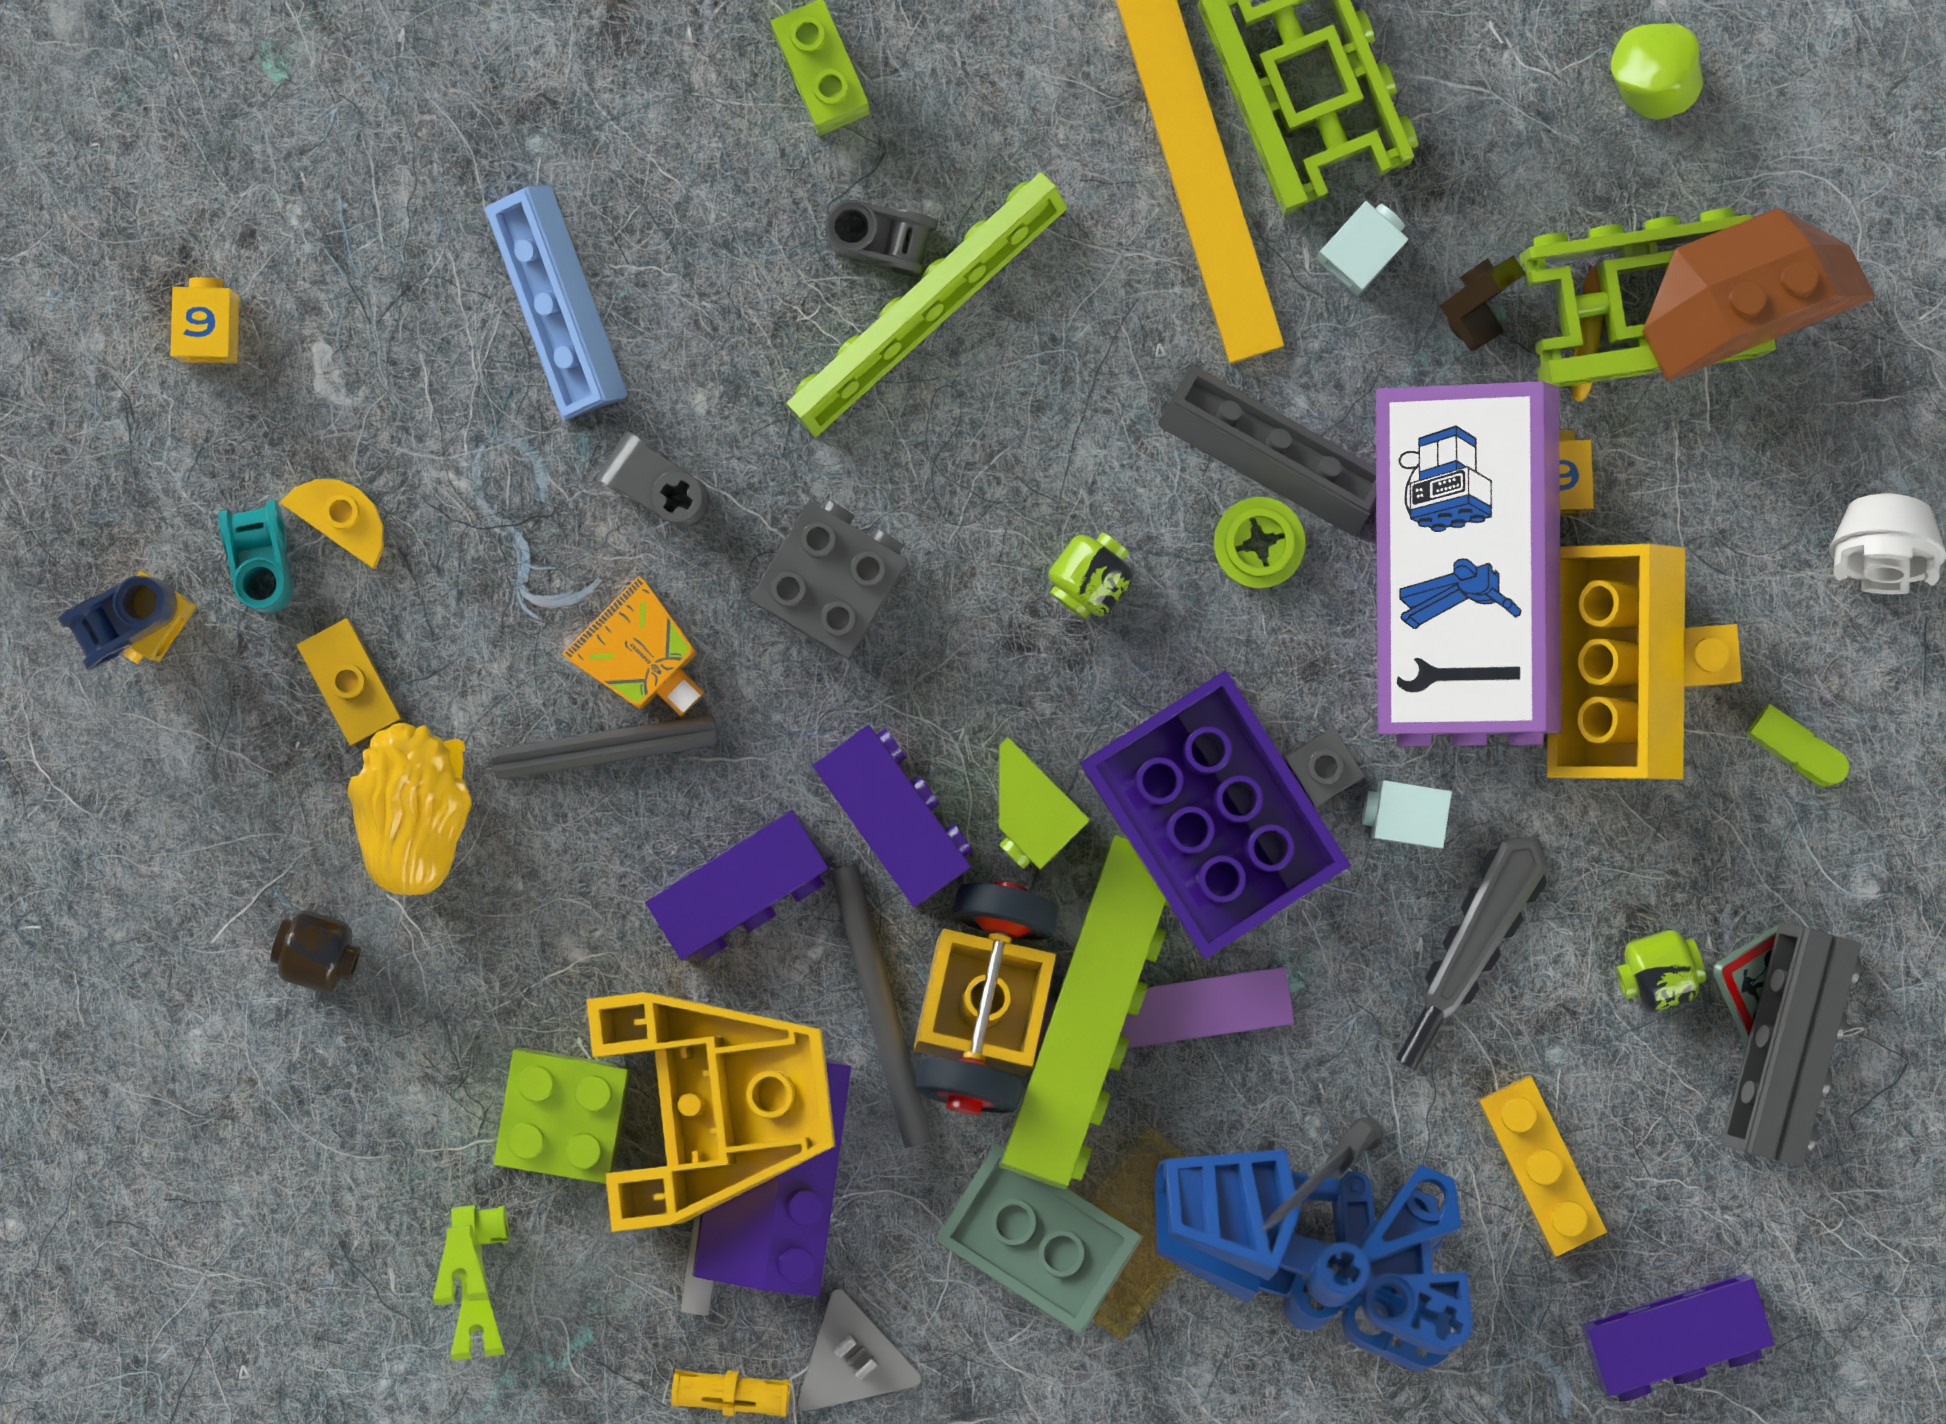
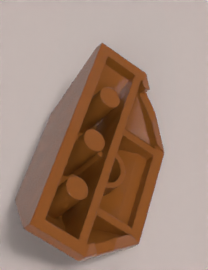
[1642,208,1875,382]

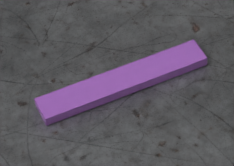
[1033,966,1294,1063]

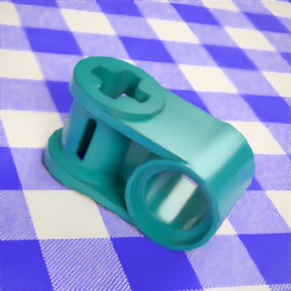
[218,499,293,614]

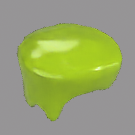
[1611,23,1703,120]

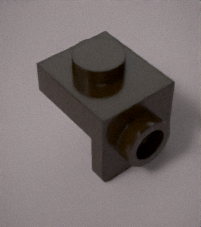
[1439,255,1526,351]

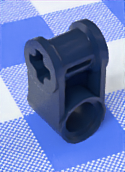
[58,576,177,670]

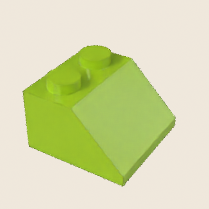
[998,737,1090,870]

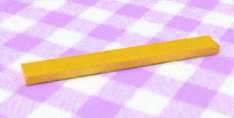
[1115,0,1284,364]

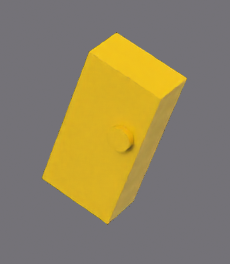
[1547,544,1685,779]

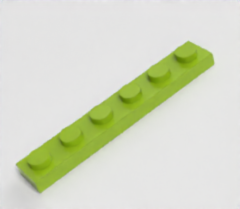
[786,171,1068,438]

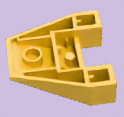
[586,992,835,1232]

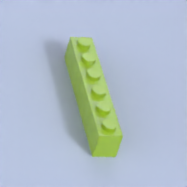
[999,835,1170,1190]

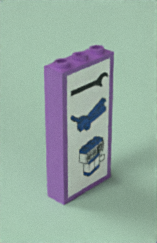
[1376,381,1562,747]

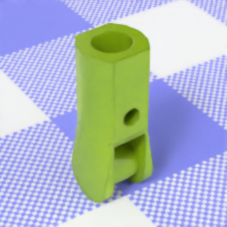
[1745,704,1849,787]

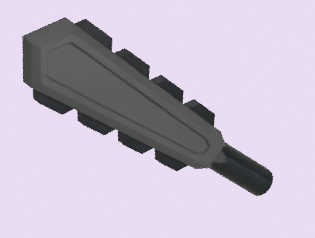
[1396,836,1548,1070]

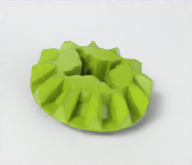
[1214,497,1306,588]

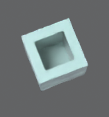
[1316,201,1408,297]
[1362,780,1452,849]

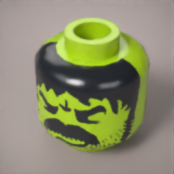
[1048,532,1134,620]
[1616,930,1706,1013]

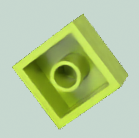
[493,1047,633,1184]

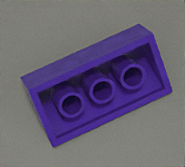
[692,1059,851,1297]

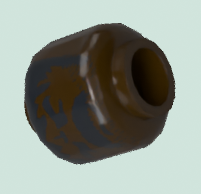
[270,910,361,993]

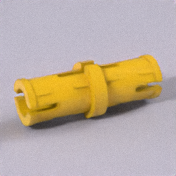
[671,1369,791,1418]

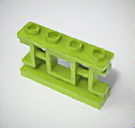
[1197,0,1418,216]
[1519,208,1776,388]

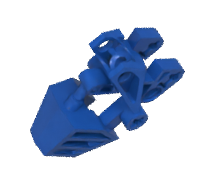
[1154,1150,1472,1372]

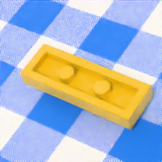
[1478,1075,1607,1257]

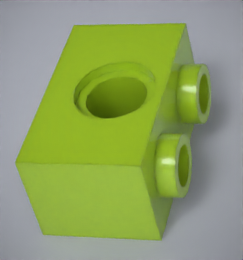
[770,0,870,137]

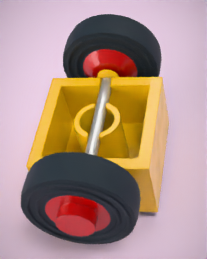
[913,882,1058,1116]

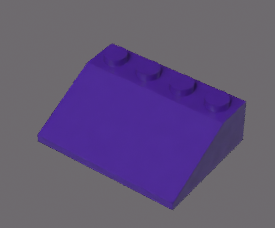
[1079,670,1351,960]

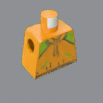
[562,576,705,717]

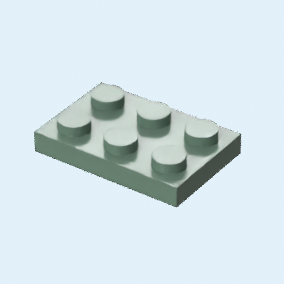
[935,1143,1144,1335]

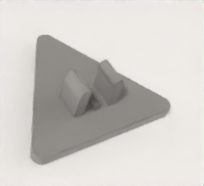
[798,1289,921,1411]

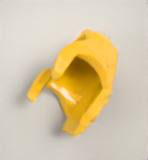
[347,723,472,896]

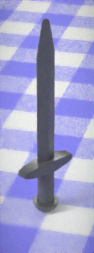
[1262,1117,1383,1232]

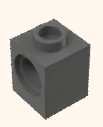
[1283,727,1365,807]

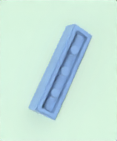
[485,185,628,421]

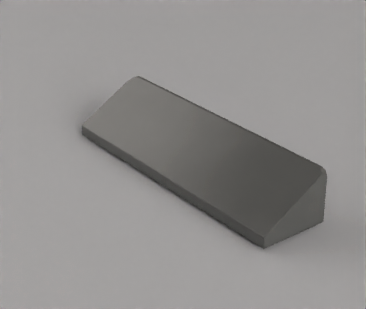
[1158,364,1376,535]

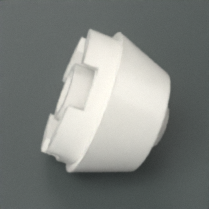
[1829,493,1946,594]

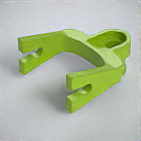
[433,1205,510,1361]

